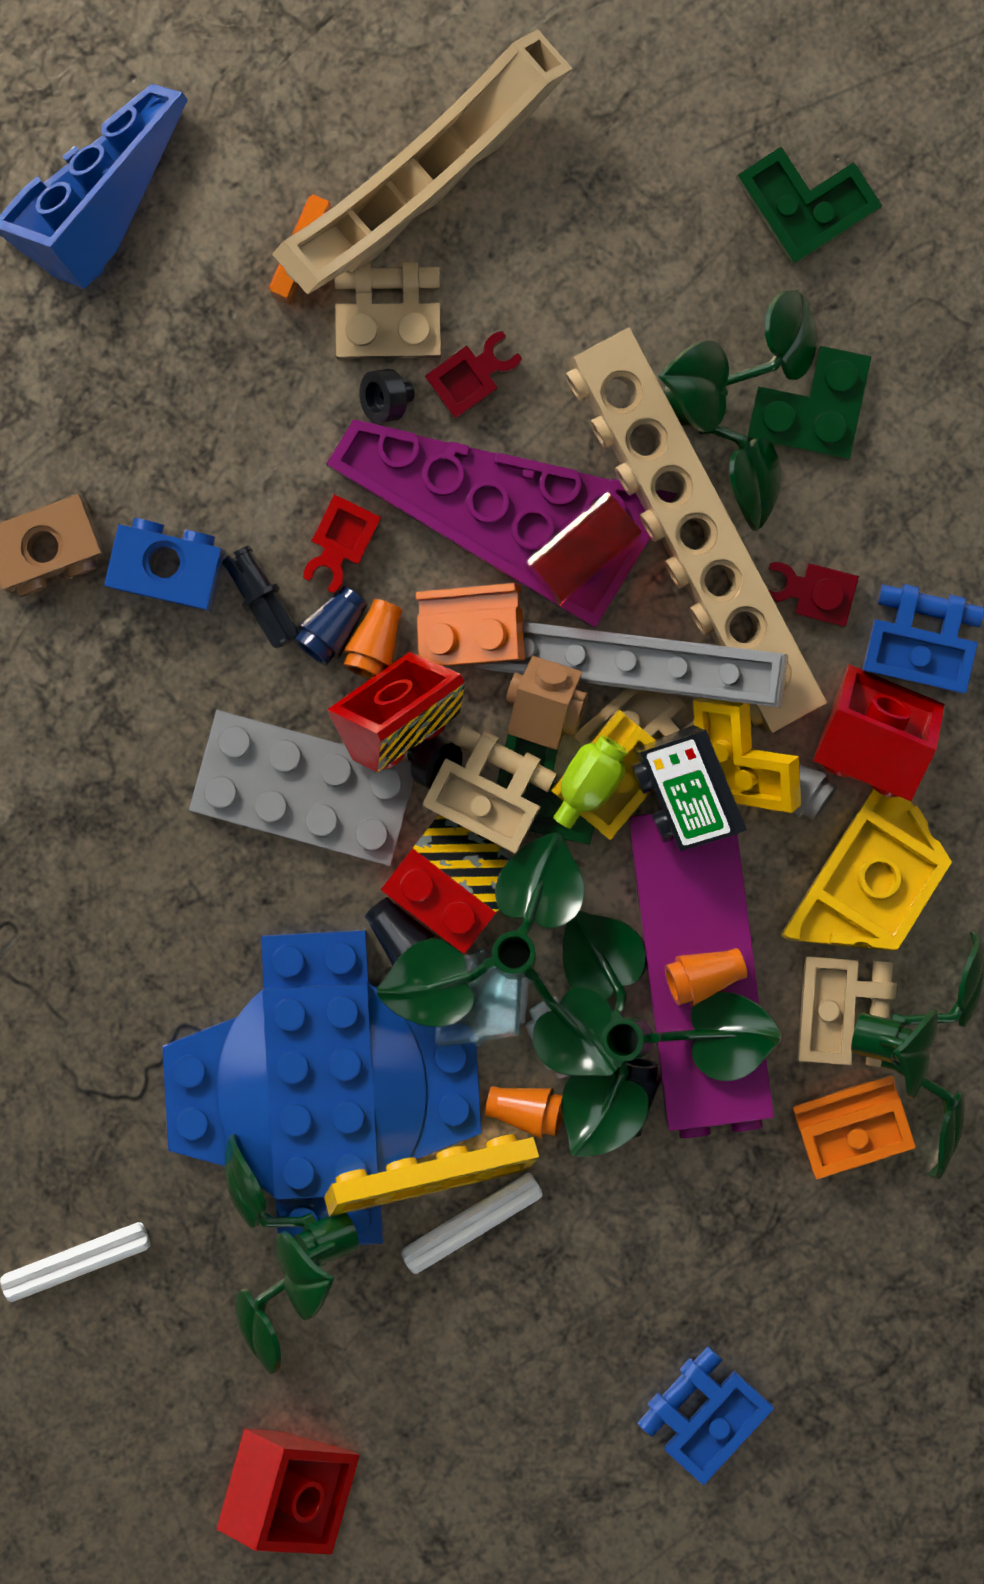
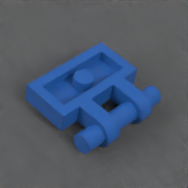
[862,584,984,694]
[637,1346,774,1486]

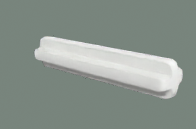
[401,1173,542,1274]
[0,1222,150,1302]

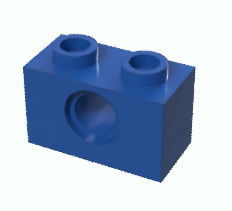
[104,518,225,612]

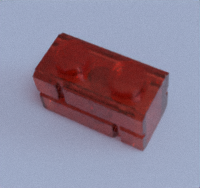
[525,492,642,606]

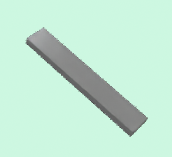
[472,622,788,708]

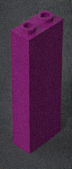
[628,813,774,1138]

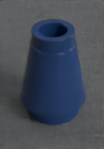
[294,586,368,666]

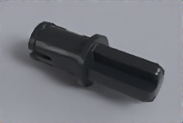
[221,545,299,648]

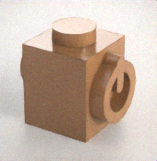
[506,655,588,750]

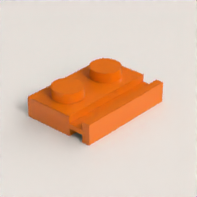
[416,583,525,667]
[792,1074,916,1180]

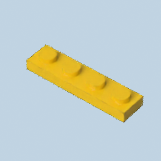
[324,1134,539,1217]

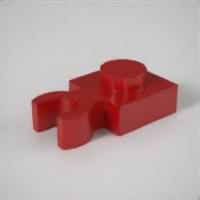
[303,494,382,594]

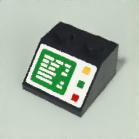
[631,725,747,851]

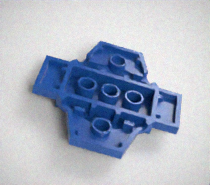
[162,930,482,1245]

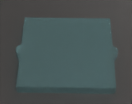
[435,948,522,1047]

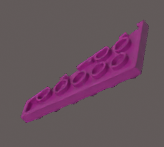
[326,419,677,629]

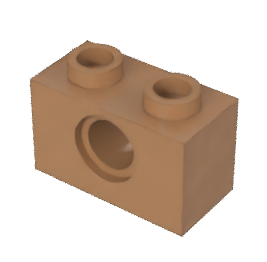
[0,493,107,597]

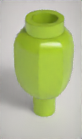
[553,735,628,829]

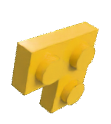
[693,697,801,813]

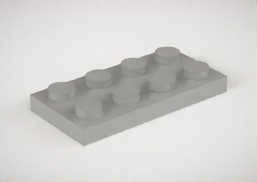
[189,710,414,866]

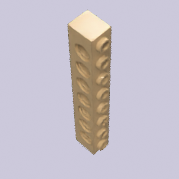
[565,327,827,733]

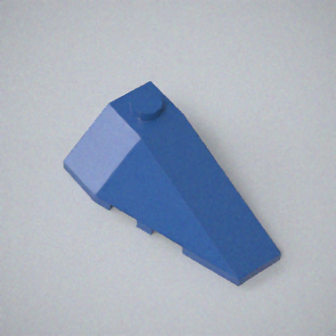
[0,83,188,289]

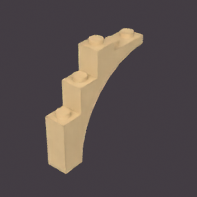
[272,29,573,294]

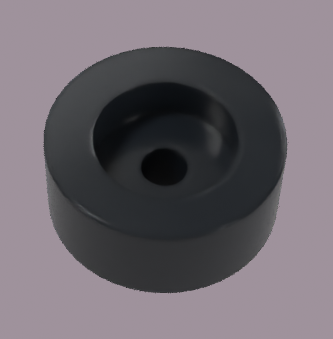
[359,369,415,424]
[407,735,463,789]

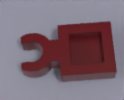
[425,331,522,420]
[768,562,859,627]

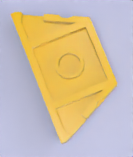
[780,788,952,952]

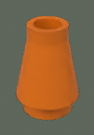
[343,599,403,679]
[665,948,747,1007]
[485,1086,563,1139]

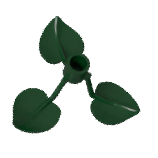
[658,290,817,531]
[377,833,617,1076]
[562,911,781,1157]
[851,931,984,1179]
[224,1134,359,1374]

